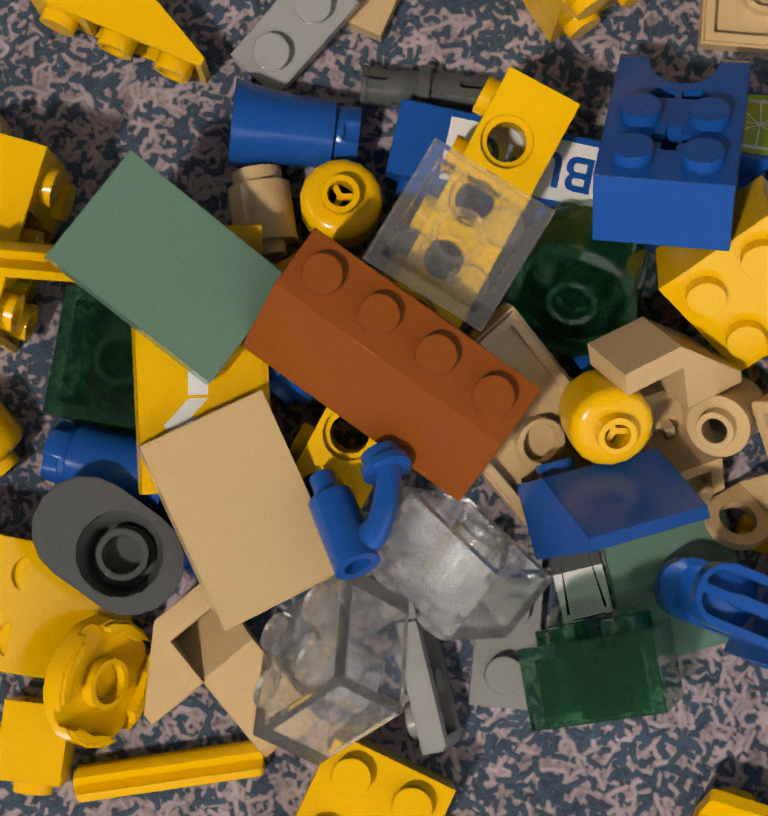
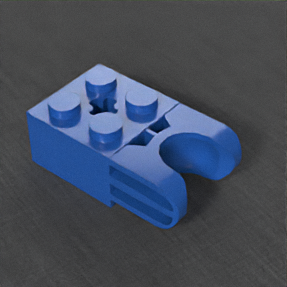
[592,54,752,251]
[654,556,768,669]

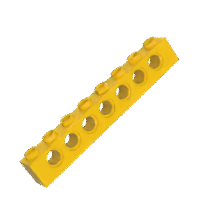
[289,66,580,510]

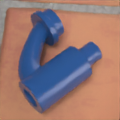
[308,441,411,580]

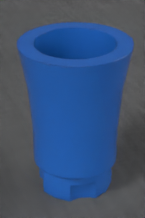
[228,78,362,168]
[40,420,166,519]

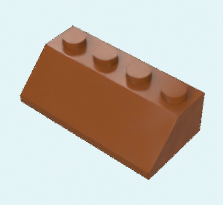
[242,228,542,502]

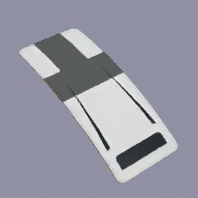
[548,551,613,625]

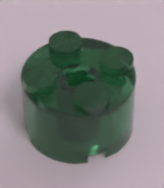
[507,201,648,357]

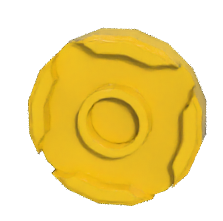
[42,615,150,748]

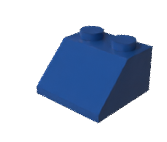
[516,448,710,560]

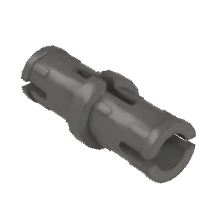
[359,65,487,114]

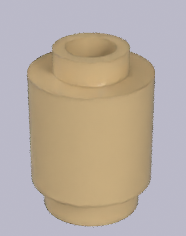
[227,164,298,261]
[686,377,763,457]

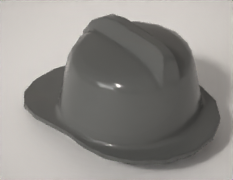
[32,476,184,615]

